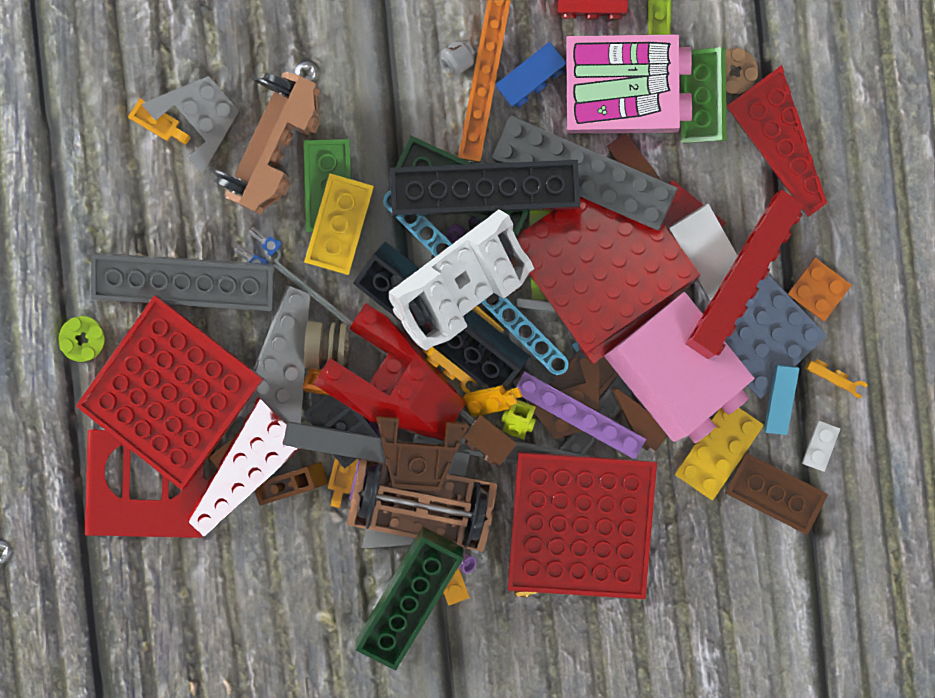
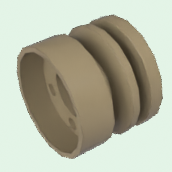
[304,321,350,369]

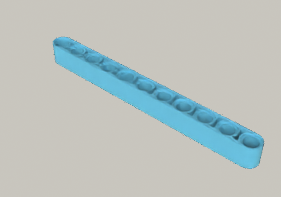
[383,191,569,375]

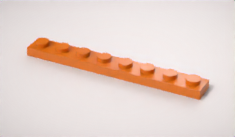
[458,0,511,162]

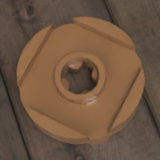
[726,48,758,95]

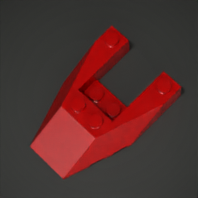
[313,303,466,441]

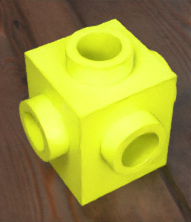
[501,400,536,440]

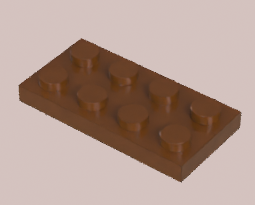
[725,453,828,535]

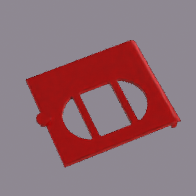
[85,428,209,538]

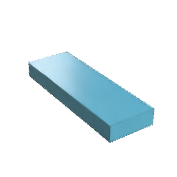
[763,364,799,435]

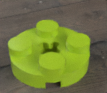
[59,316,106,362]

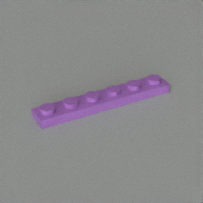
[516,372,646,459]

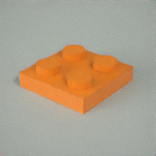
[787,258,852,322]

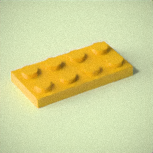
[304,173,374,275]
[674,408,764,501]

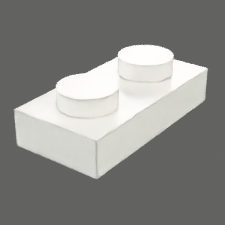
[802,421,840,472]

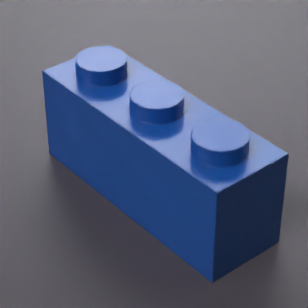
[495,42,567,108]

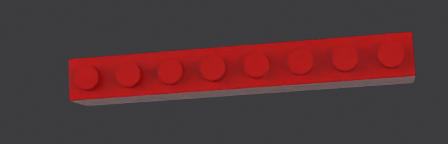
[685,190,804,359]

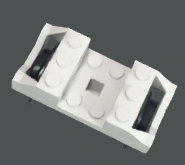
[389,210,534,351]

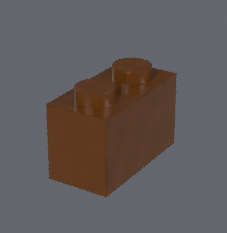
[463,414,517,466]

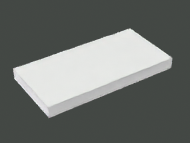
[668,204,737,302]

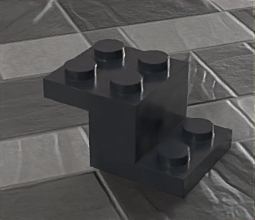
[303,395,379,469]

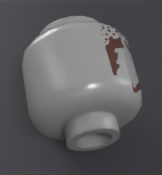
[439,40,475,75]

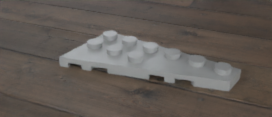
[238,285,310,423]

